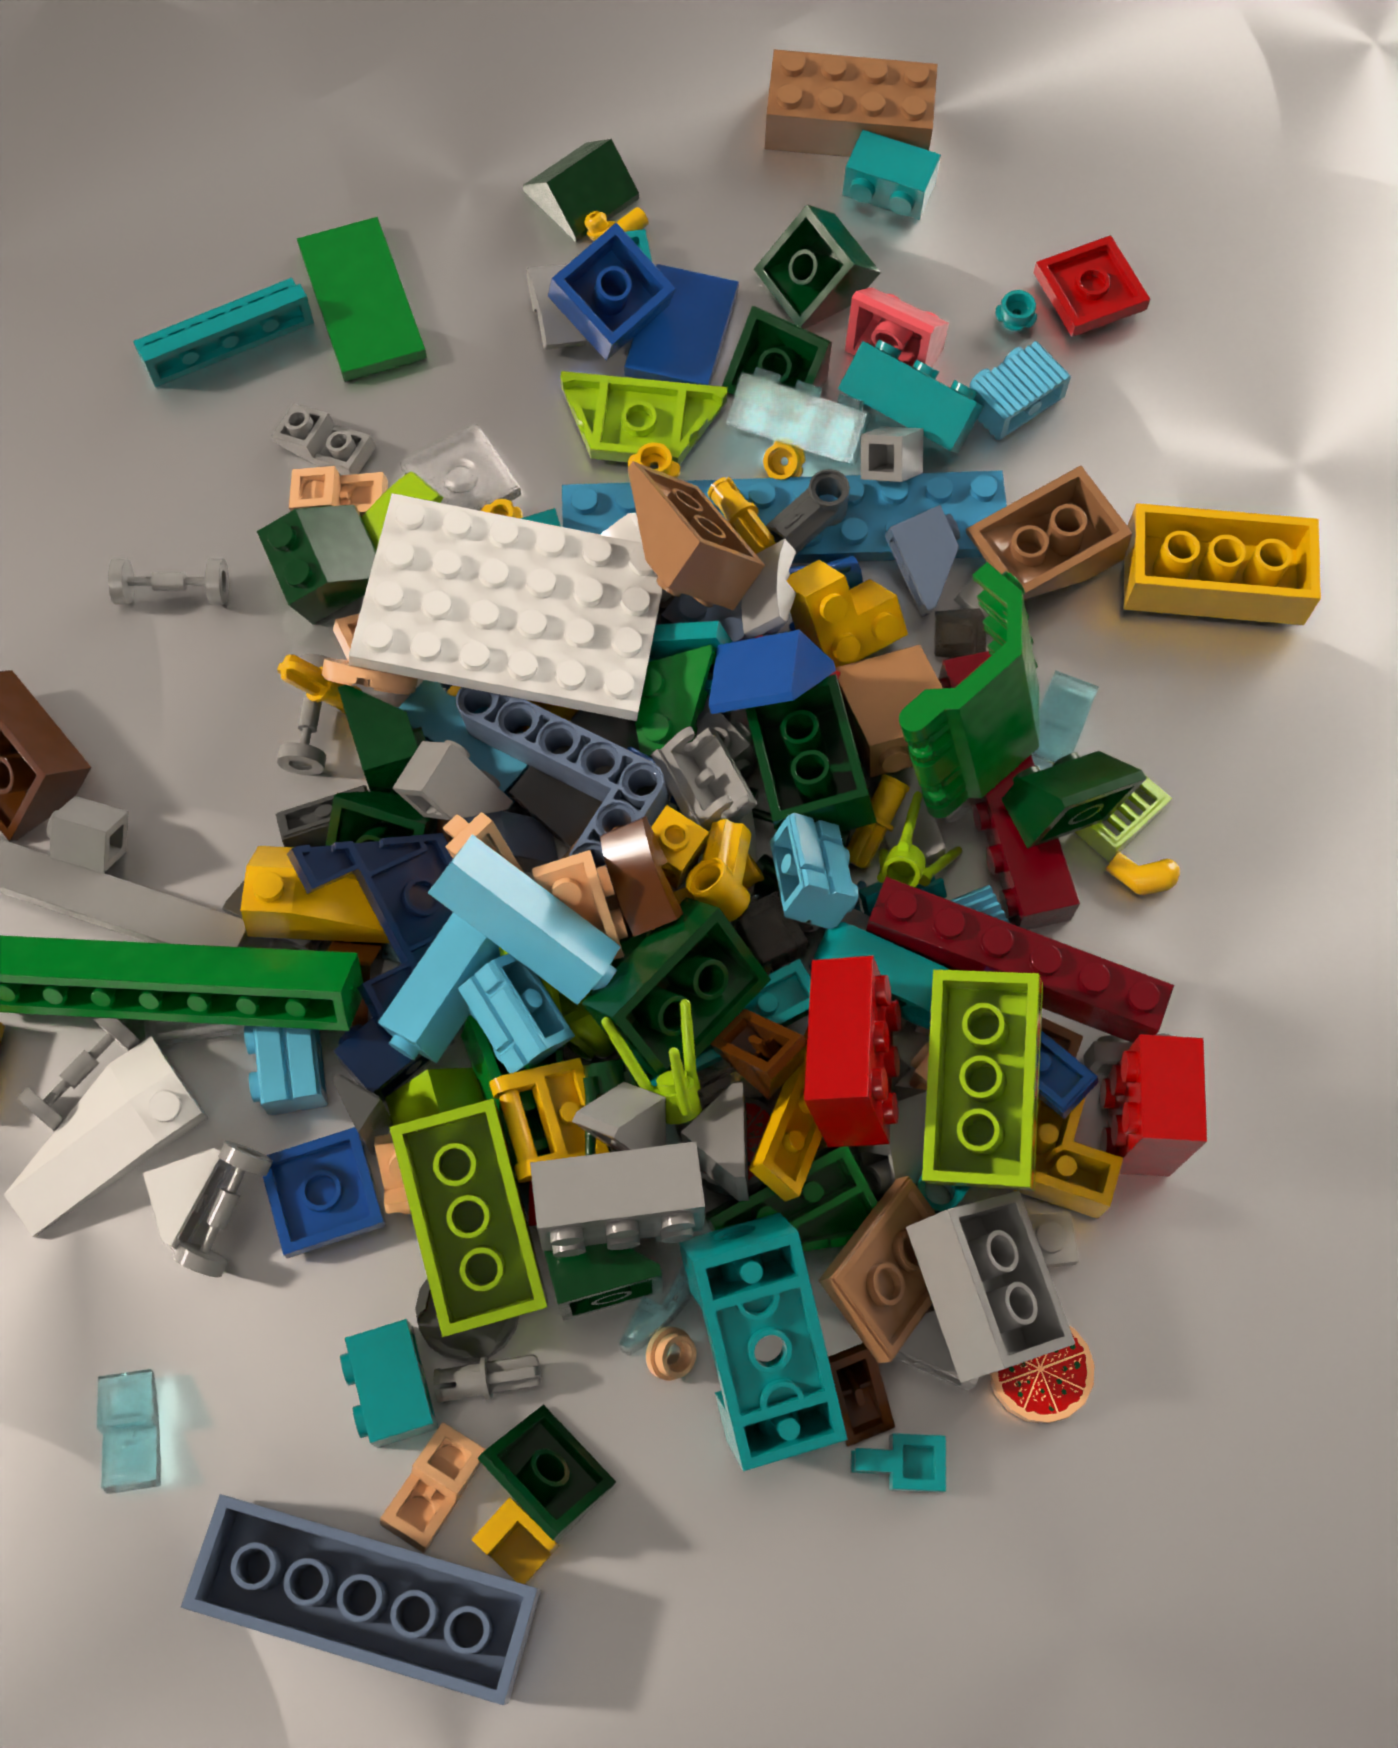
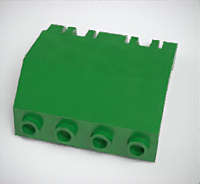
[899,562,1039,818]

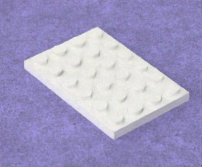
[348,493,663,721]

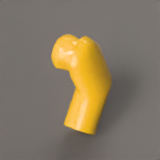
[584,207,649,241]
[1105,851,1180,896]

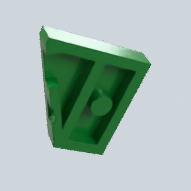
[635,644,717,758]

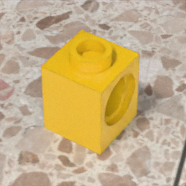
[651,805,709,889]

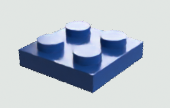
[263,1127,386,1259]

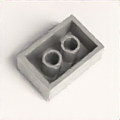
[530,1141,705,1257]
[906,1190,1075,1383]

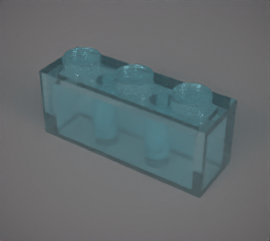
[726,367,873,465]

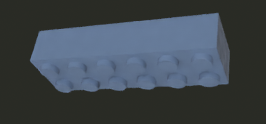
[180,1494,541,1705]

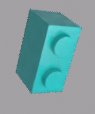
[842,129,941,220]
[340,1319,439,1448]

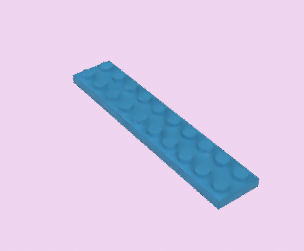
[562,470,1007,564]

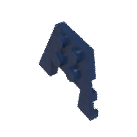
[287,833,453,1028]

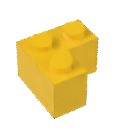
[787,560,908,667]
[1010,1097,1123,1219]

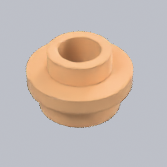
[646,1326,696,1381]

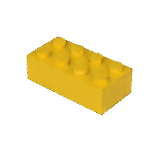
[1124,503,1321,625]

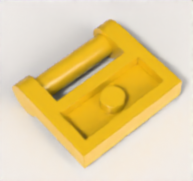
[489,1058,609,1183]

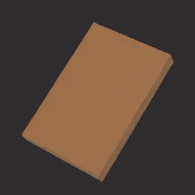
[818,1176,936,1364]

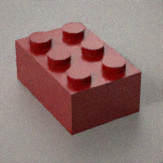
[804,956,901,1147]
[1100,1034,1207,1177]

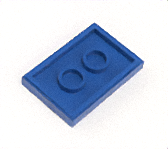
[624,264,739,385]

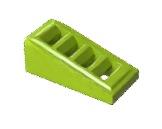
[1074,774,1172,863]

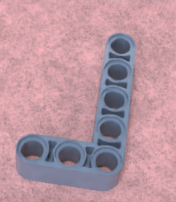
[456,687,669,898]

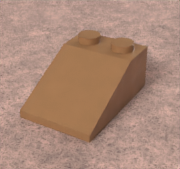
[628,461,765,610]
[966,465,1133,600]

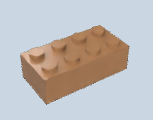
[764,49,938,157]

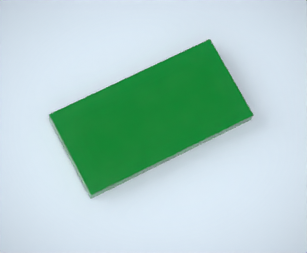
[296,217,427,382]

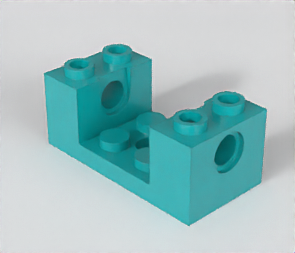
[678,1212,848,1471]

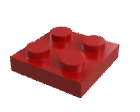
[1033,235,1151,337]

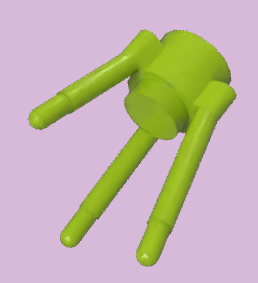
[877,791,963,887]
[601,999,702,1125]

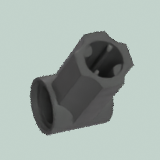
[766,469,850,555]

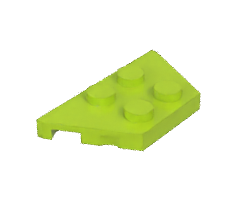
[560,371,728,465]

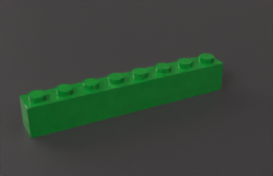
[0,935,363,1031]

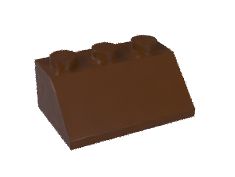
[0,670,92,842]

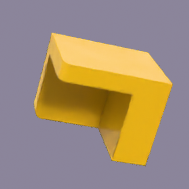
[471,1497,560,1584]

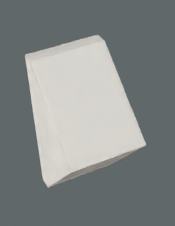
[143,1148,232,1251]

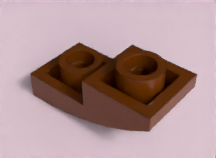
[600,816,683,937]

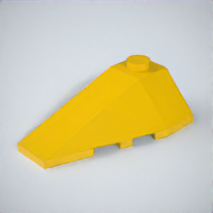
[240,846,391,944]

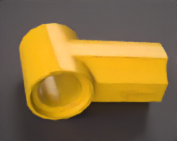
[686,819,752,922]

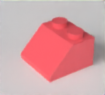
[845,287,949,367]

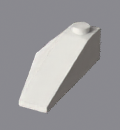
[4,1036,208,1237]

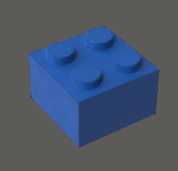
[548,223,676,361]

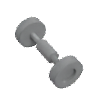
[108,558,229,605]
[277,654,330,775]
[17,1017,141,1131]
[173,1141,273,1277]

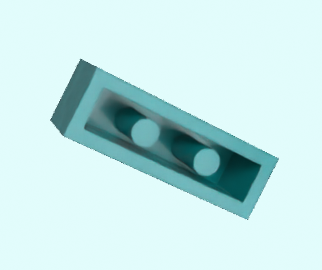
[838,339,984,454]

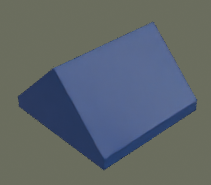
[709,629,836,714]

